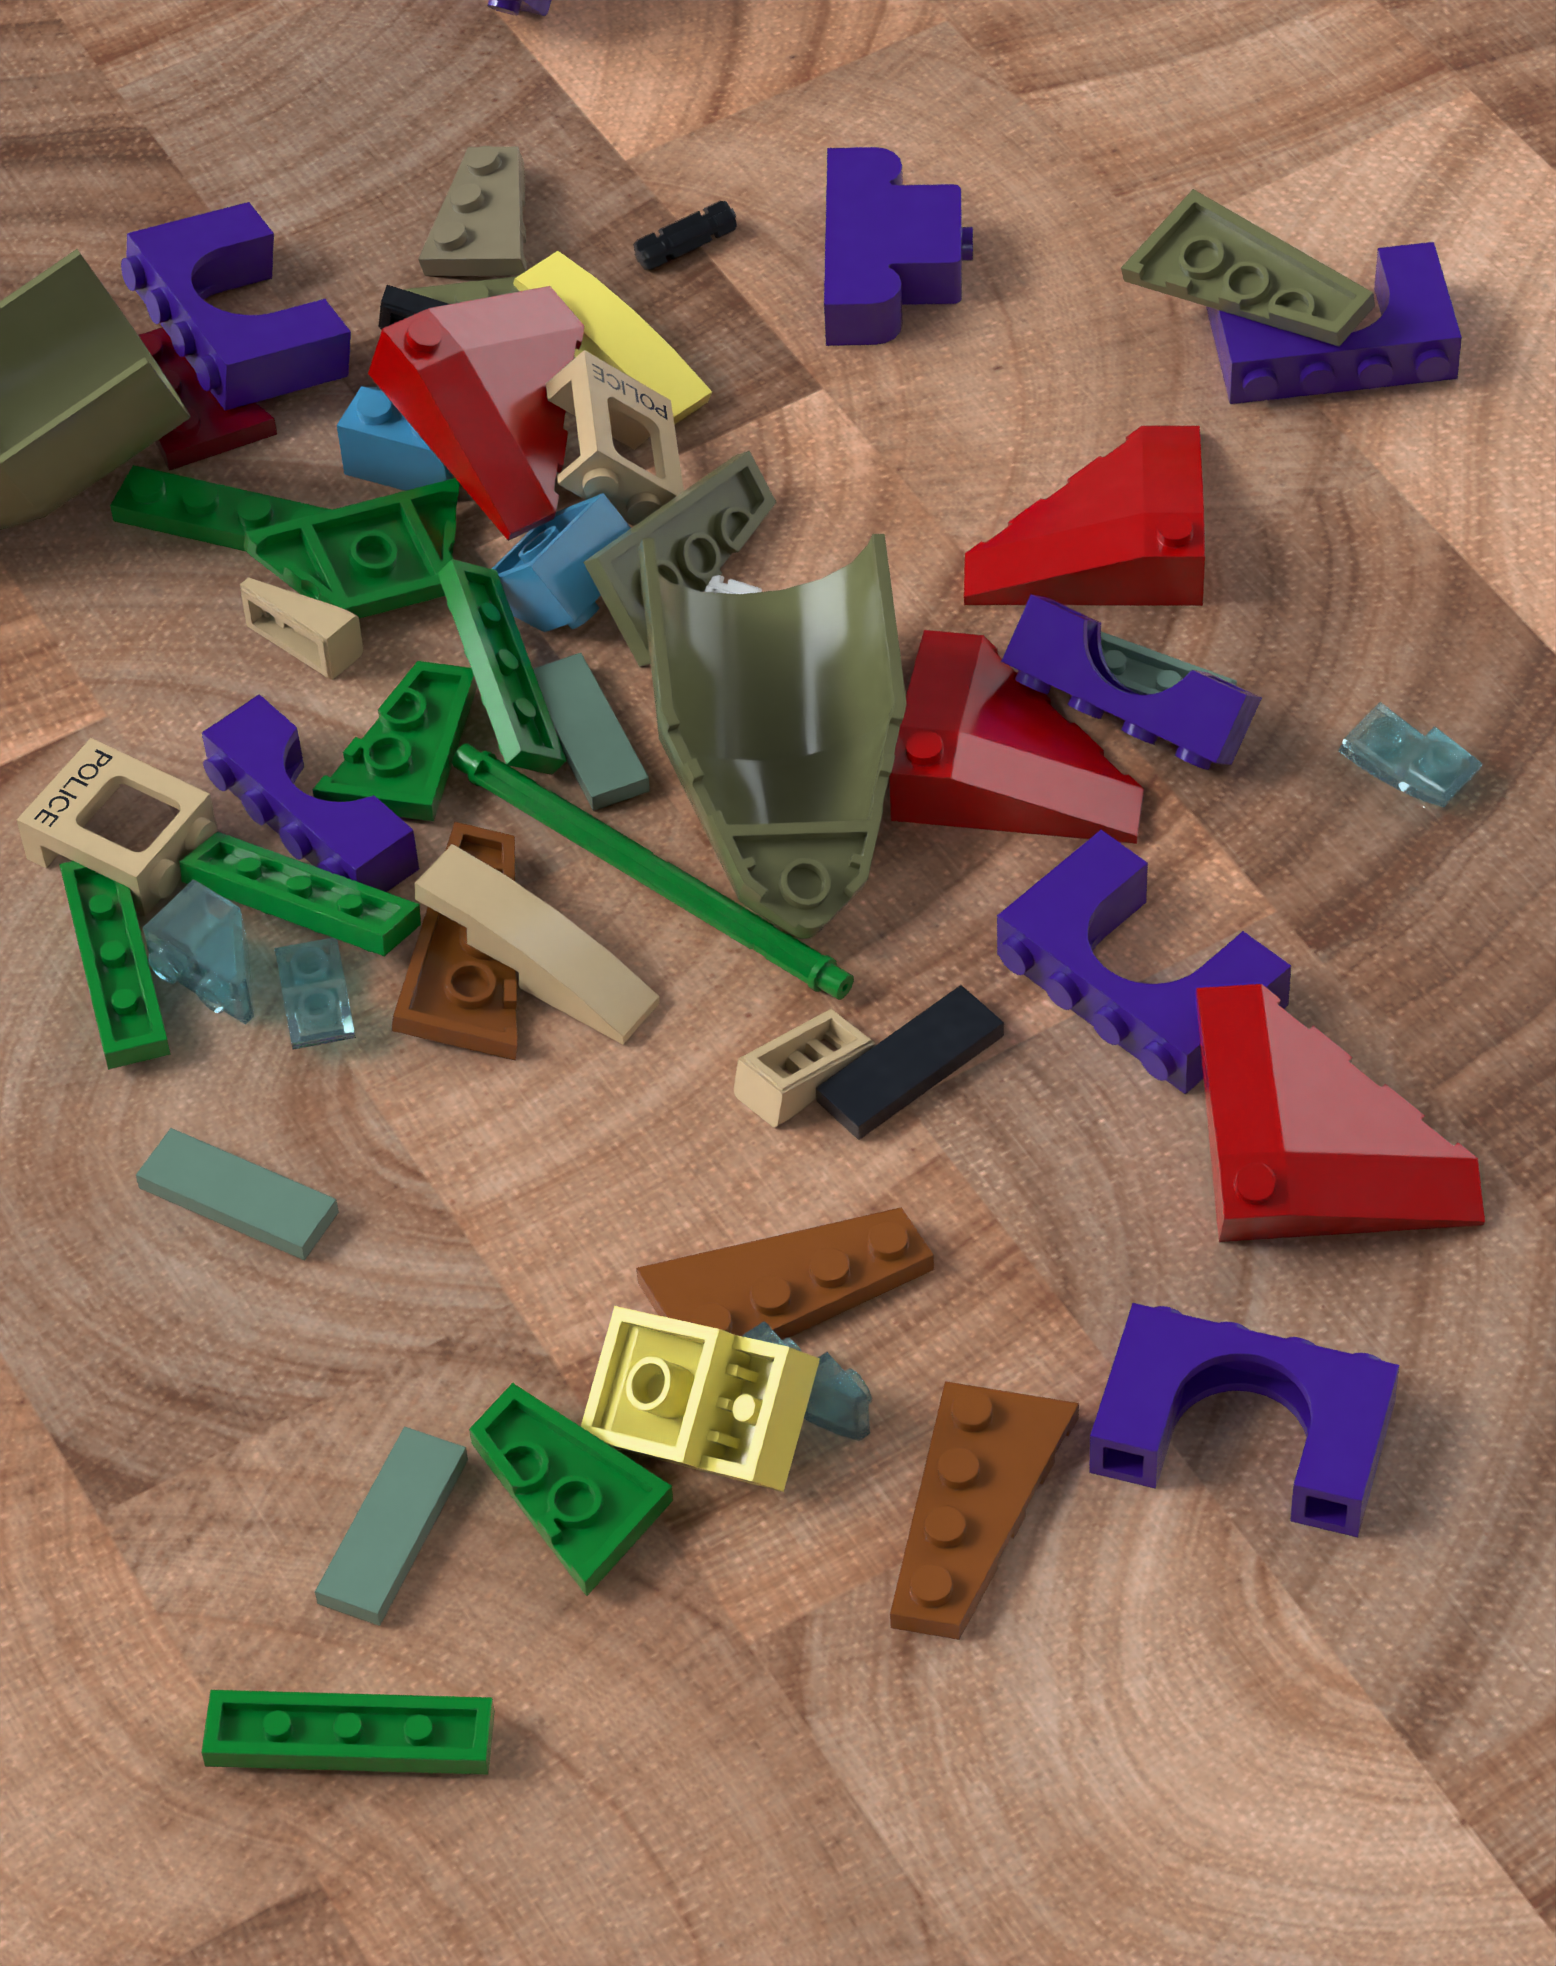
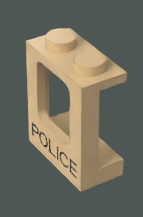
[546,350,684,527]
[17,738,218,916]

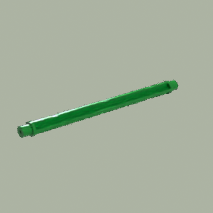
[452,744,854,1000]

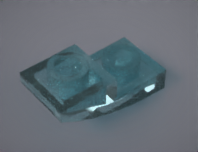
[1338,702,1483,807]
[275,937,356,1050]
[743,1321,872,1441]

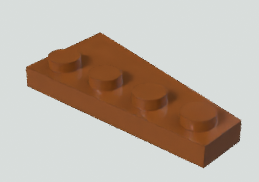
[392,821,518,1061]
[636,1207,934,1344]
[890,1381,1079,1640]

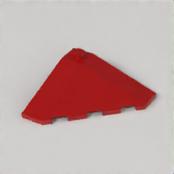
[368,286,584,541]
[964,426,1205,606]
[889,630,1144,844]
[1196,984,1485,1242]

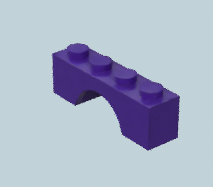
[1001,595,1262,770]
[202,694,420,892]

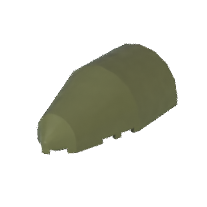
[0,249,191,530]
[638,534,907,939]

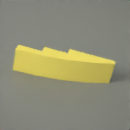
[513,251,712,425]

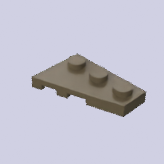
[418,146,527,276]

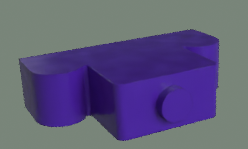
[824,147,973,346]

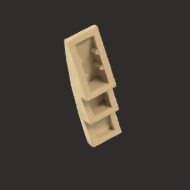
[415,844,659,1045]

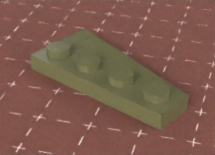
[1121,189,1375,346]
[583,451,776,667]

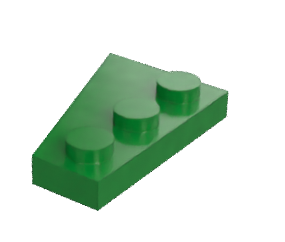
[312,661,478,821]
[469,1383,673,1596]

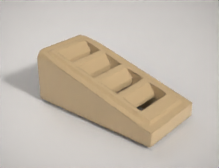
[240,578,363,680]
[734,1009,875,1127]

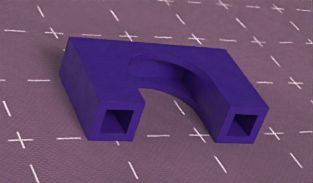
[121,202,351,411]
[1206,242,1462,404]
[997,830,1291,1094]
[1089,1303,1399,1538]

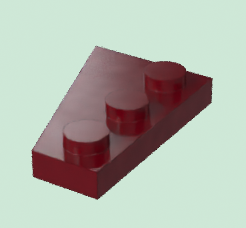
[139,327,277,471]

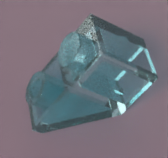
[143,879,254,1025]

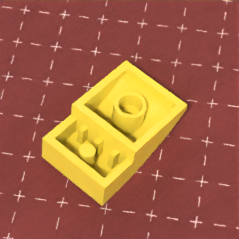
[581,1306,820,1492]

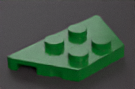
[244,478,459,619]

